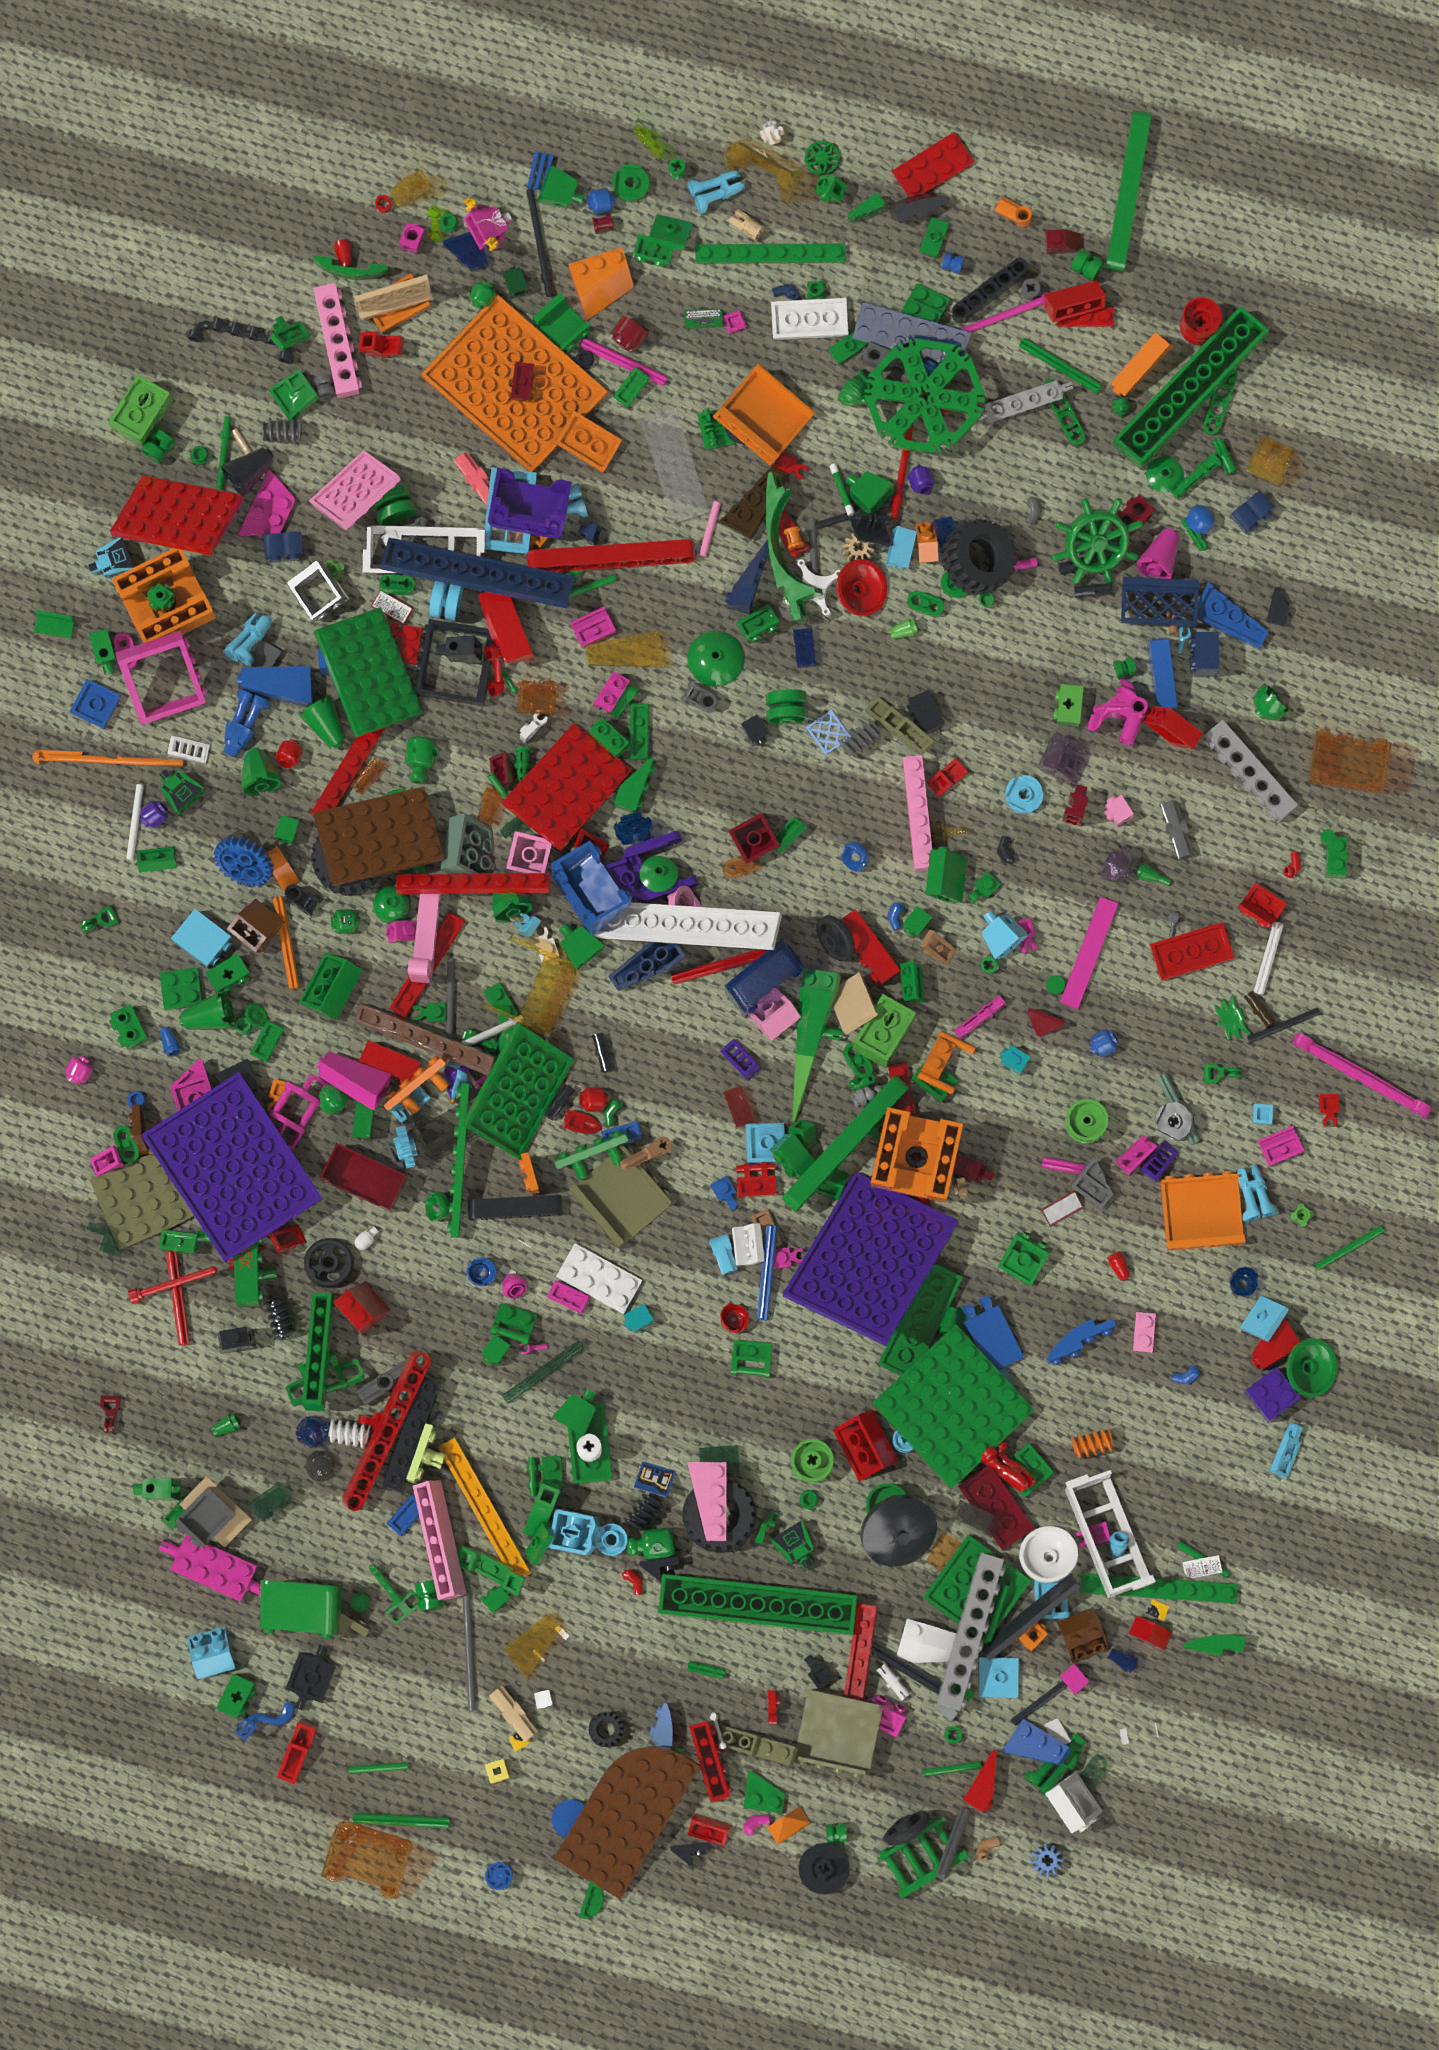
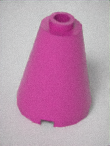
[1136,528,1180,579]

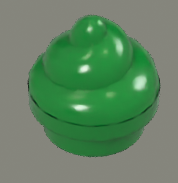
[1111,398,1130,418]

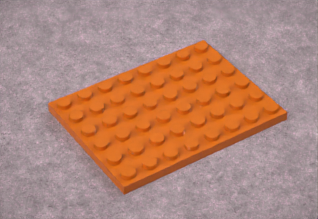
[421,294,608,472]

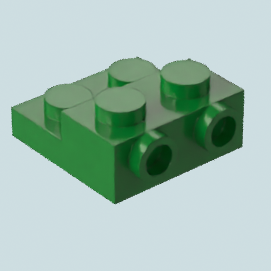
[901,283,950,322]
[998,1231,1052,1286]

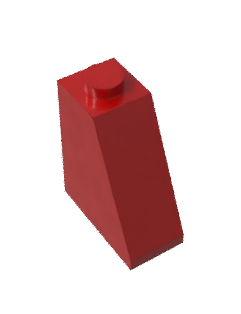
[1250,1317,1300,1371]

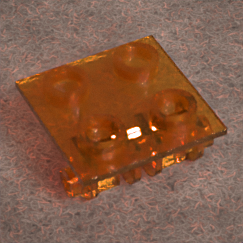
[517,680,557,714]

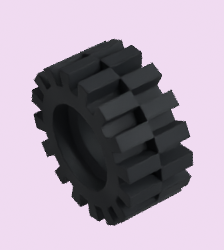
[588,1712,624,1748]

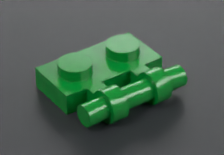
[526,1456,563,1497]

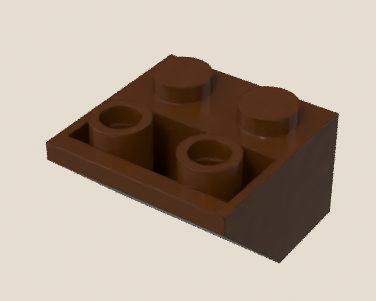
[227,899,285,953]
[1057,1607,1109,1664]

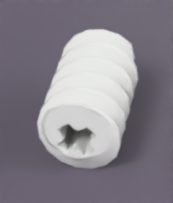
[329,1418,371,1449]
[577,1434,602,1462]

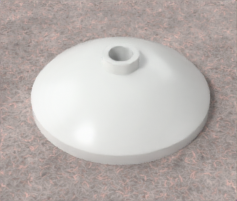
[1019,1526,1078,1583]

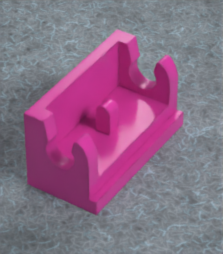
[1115,1135,1157,1176]

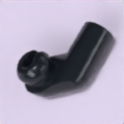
[997,836,1015,864]

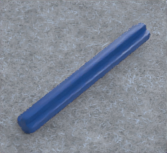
[757,1225,778,1321]

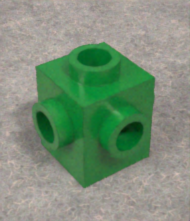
[814,174,847,203]
[147,583,176,614]

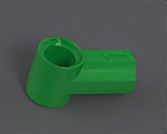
[605,682,640,719]

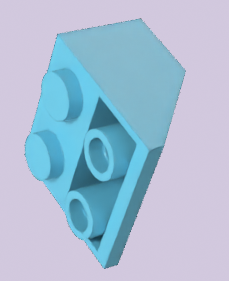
[188,1627,235,1679]

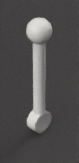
[710,1713,726,1750]

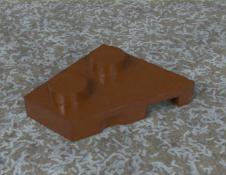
[129,1104,149,1157]

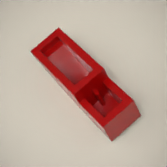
[277,1719,319,1785]

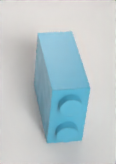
[171,909,232,969]

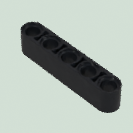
[952,258,1028,324]
[467,1195,563,1221]

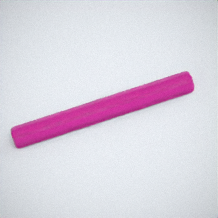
[581,338,667,386]

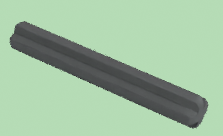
[936,1807,970,1879]

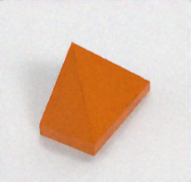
[767,1806,811,1844]

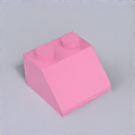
[744,986,801,1041]

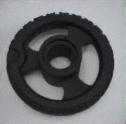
[816,915,855,961]
[304,1238,354,1288]
[884,1811,931,1846]

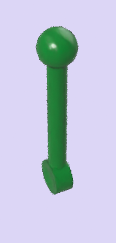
[501,663,518,694]

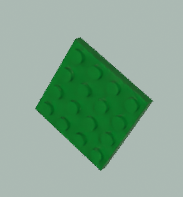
[923,1535,1031,1644]

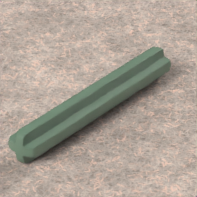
[1158,1074,1200,1145]

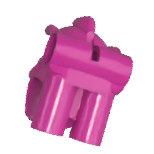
[1086,678,1148,747]

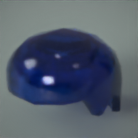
[1229,1267,1258,1298]

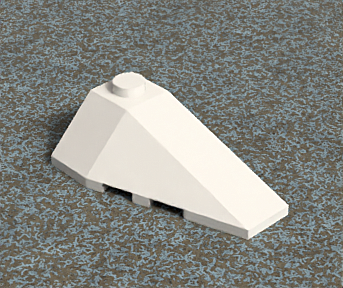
[897,1619,979,1663]

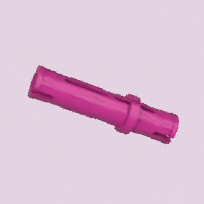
[953,995,1006,1040]

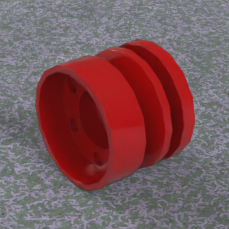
[1179,297,1222,346]

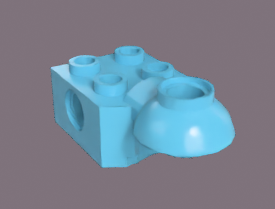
[548,1509,627,1556]

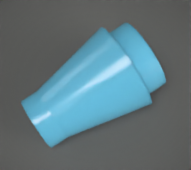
[1110,1532,1129,1560]

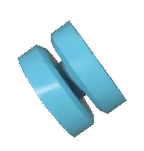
[429,581,464,622]

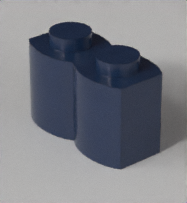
[1230,490,1274,533]
[263,531,304,563]

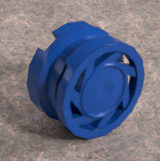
[485,1862,513,1890]

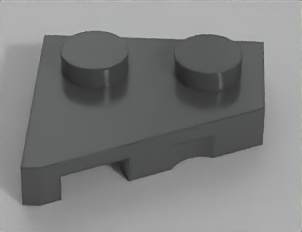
[1071,1156,1113,1209]

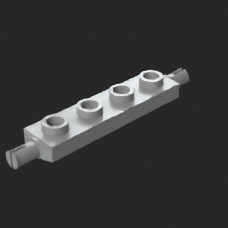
[978,380,1073,422]

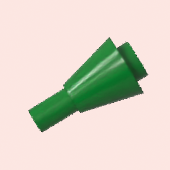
[1135,862,1171,886]

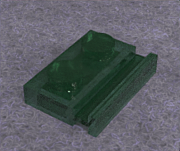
[699,1445,740,1475]

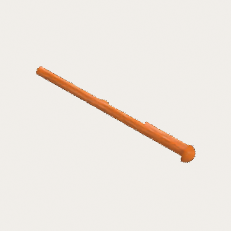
[32,749,183,767]

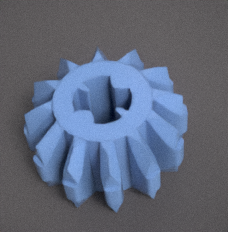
[1030,1844,1064,1878]

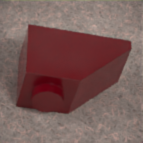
[1045,229,1083,255]

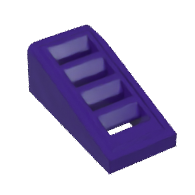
[720,1039,761,1081]
[1140,1141,1179,1182]

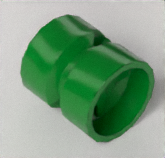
[1070,248,1105,281]
[141,428,176,464]
[414,1580,445,1612]

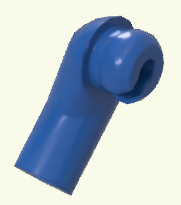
[887,902,904,931]

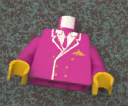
[463,196,512,251]

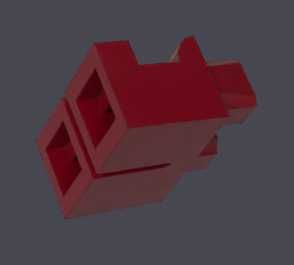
[1062,784,1089,826]

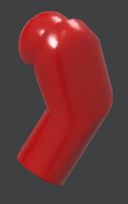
[1283,851,1301,878]
[622,1569,643,1595]

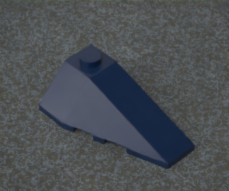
[725,539,769,615]
[608,942,686,991]

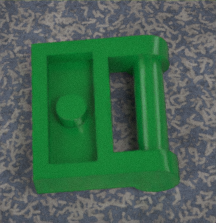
[490,1303,537,1345]
[731,1340,772,1378]

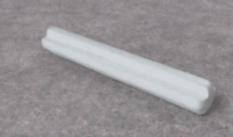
[1254,922,1283,995]

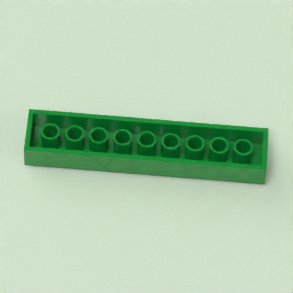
[1113,306,1269,470]
[658,1574,857,1636]

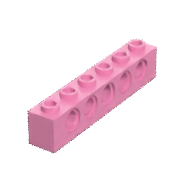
[313,283,362,399]

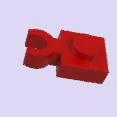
[773,451,808,480]
[1318,1093,1339,1127]
[767,1690,780,1725]

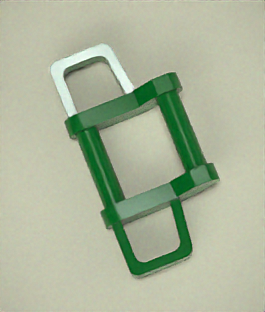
[286,1350,365,1407]

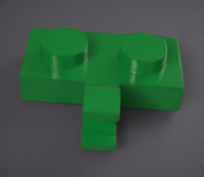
[270,316,312,351]

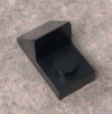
[639,1557,679,1583]
[670,1842,710,1868]

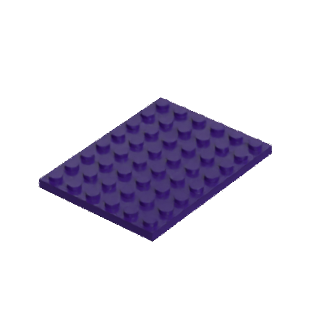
[142,1072,323,1263]
[783,1172,958,1346]

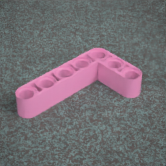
[408,894,441,983]

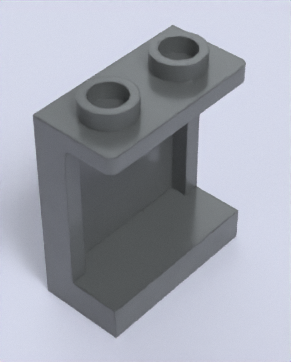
[175,1487,236,1548]

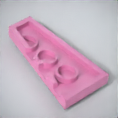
[687,1462,726,1541]

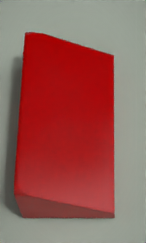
[687,1813,731,1847]

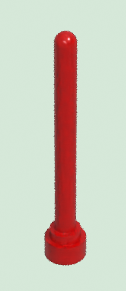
[128,1266,218,1305]

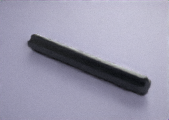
[871,1642,942,1694]

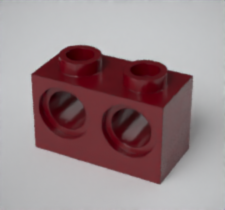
[1112,495,1155,539]

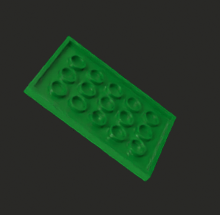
[314,607,423,738]
[462,1023,574,1160]

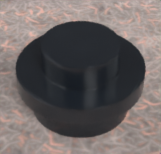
[575,350,594,369]

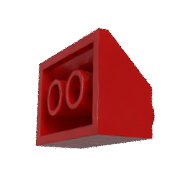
[833,1409,898,1482]

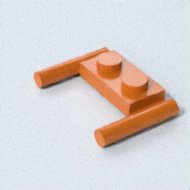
[918,1031,976,1095]

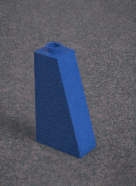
[1146,637,1177,709]
[237,666,312,707]

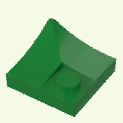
[268,369,320,422]

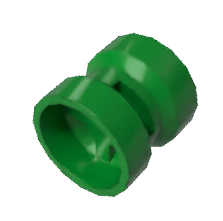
[1113,656,1137,680]
[826,1823,847,1844]

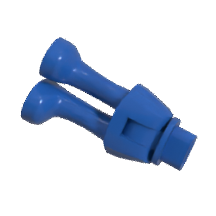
[223,689,271,758]

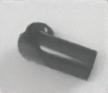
[1025,497,1042,526]

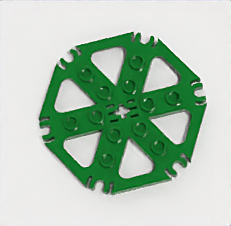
[864,338,986,454]

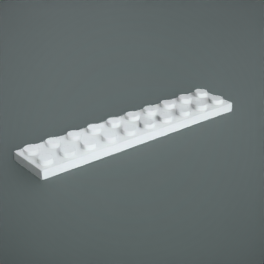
[593,903,782,950]

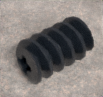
[263,1298,297,1341]
[623,1492,664,1532]

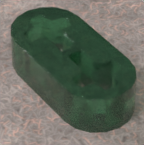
[1080,1755,1107,1790]

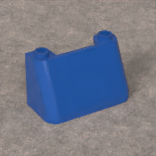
[551,841,632,935]

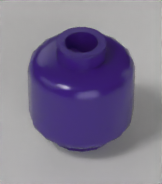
[908,465,935,495]
[140,800,169,828]

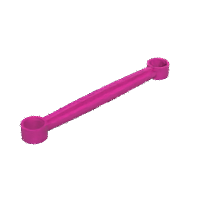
[1292,1033,1432,1119]

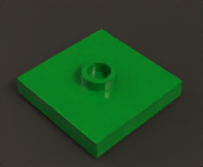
[648,214,693,250]

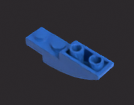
[1046,1319,1116,1365]

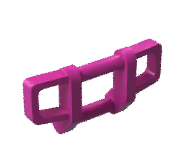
[268,1074,328,1150]

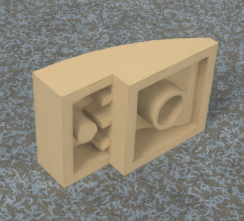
[179,1476,252,1548]

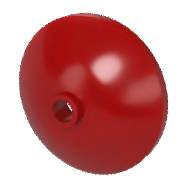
[836,559,887,616]

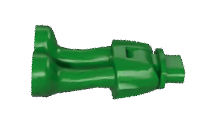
[1023,1733,1086,1799]

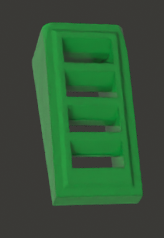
[847,193,886,223]

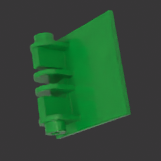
[697,409,736,450]

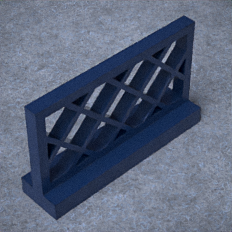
[1121,577,1199,627]

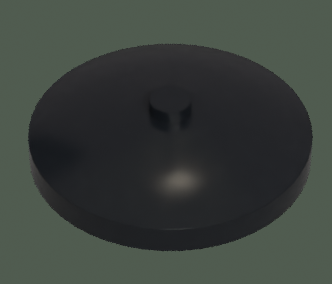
[860,1495,937,1567]

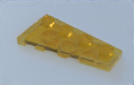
[585,630,667,668]

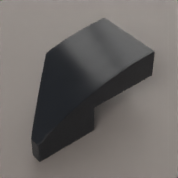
[1266,587,1289,627]

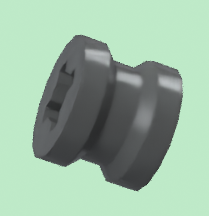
[1021,279,1040,301]

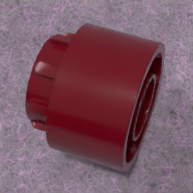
[612,315,649,352]

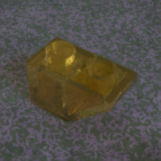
[390,170,431,208]

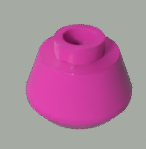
[502,1274,528,1299]

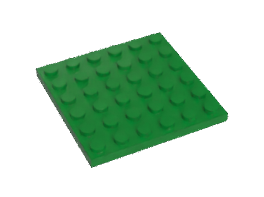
[872,1324,1034,1489]

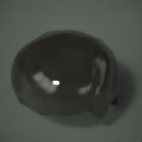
[306,1451,335,1482]

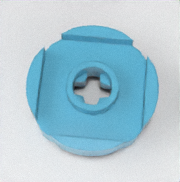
[1005,775,1043,814]

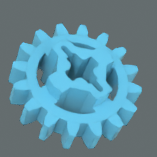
[393,1125,418,1168]

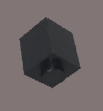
[741,714,769,746]

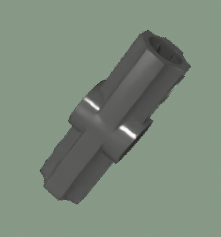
[1161,800,1194,859]
[356,1360,414,1406]

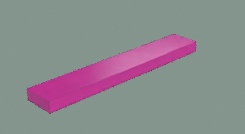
[1060,897,1118,1010]

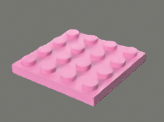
[309,450,400,531]

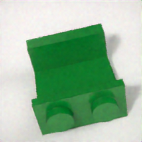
[532,293,591,353]

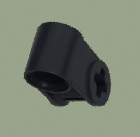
[285,884,322,917]

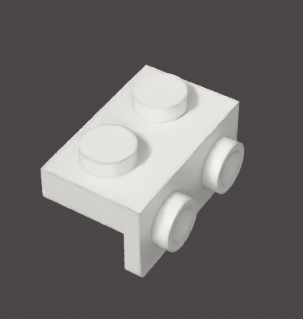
[732,1223,765,1266]

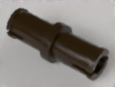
[1243,991,1276,1028]

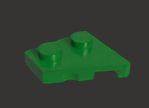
[743,1770,785,1814]

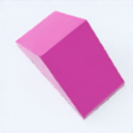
[90,1145,124,1177]

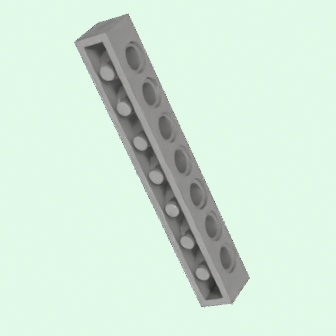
[936,1553,1006,1711]

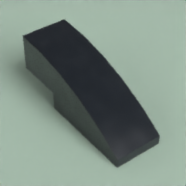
[887,192,950,224]

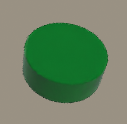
[1046,975,1065,995]

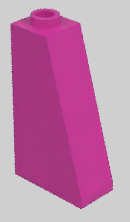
[317,1051,392,1110]

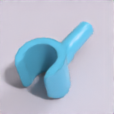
[1177,626,1191,654]

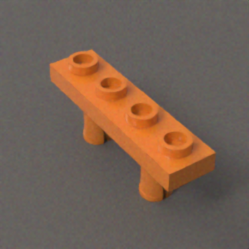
[383,1053,449,1115]

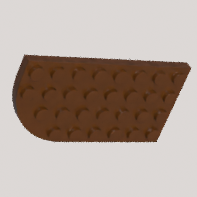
[553,1746,701,1900]

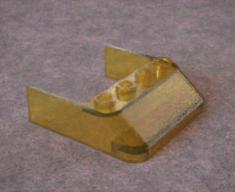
[479,936,576,1034]

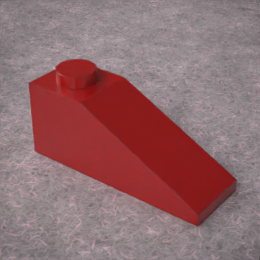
[962,1750,997,1813]

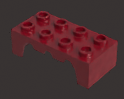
[320,1143,407,1213]

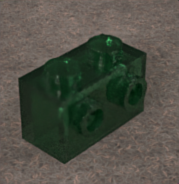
[248,1482,292,1521]

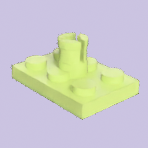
[406,1424,445,1484]

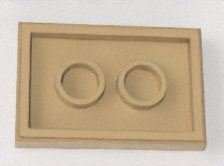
[833,973,878,1035]

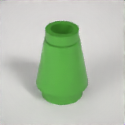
[889,618,919,639]

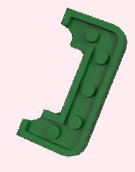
[260,1580,343,1639]

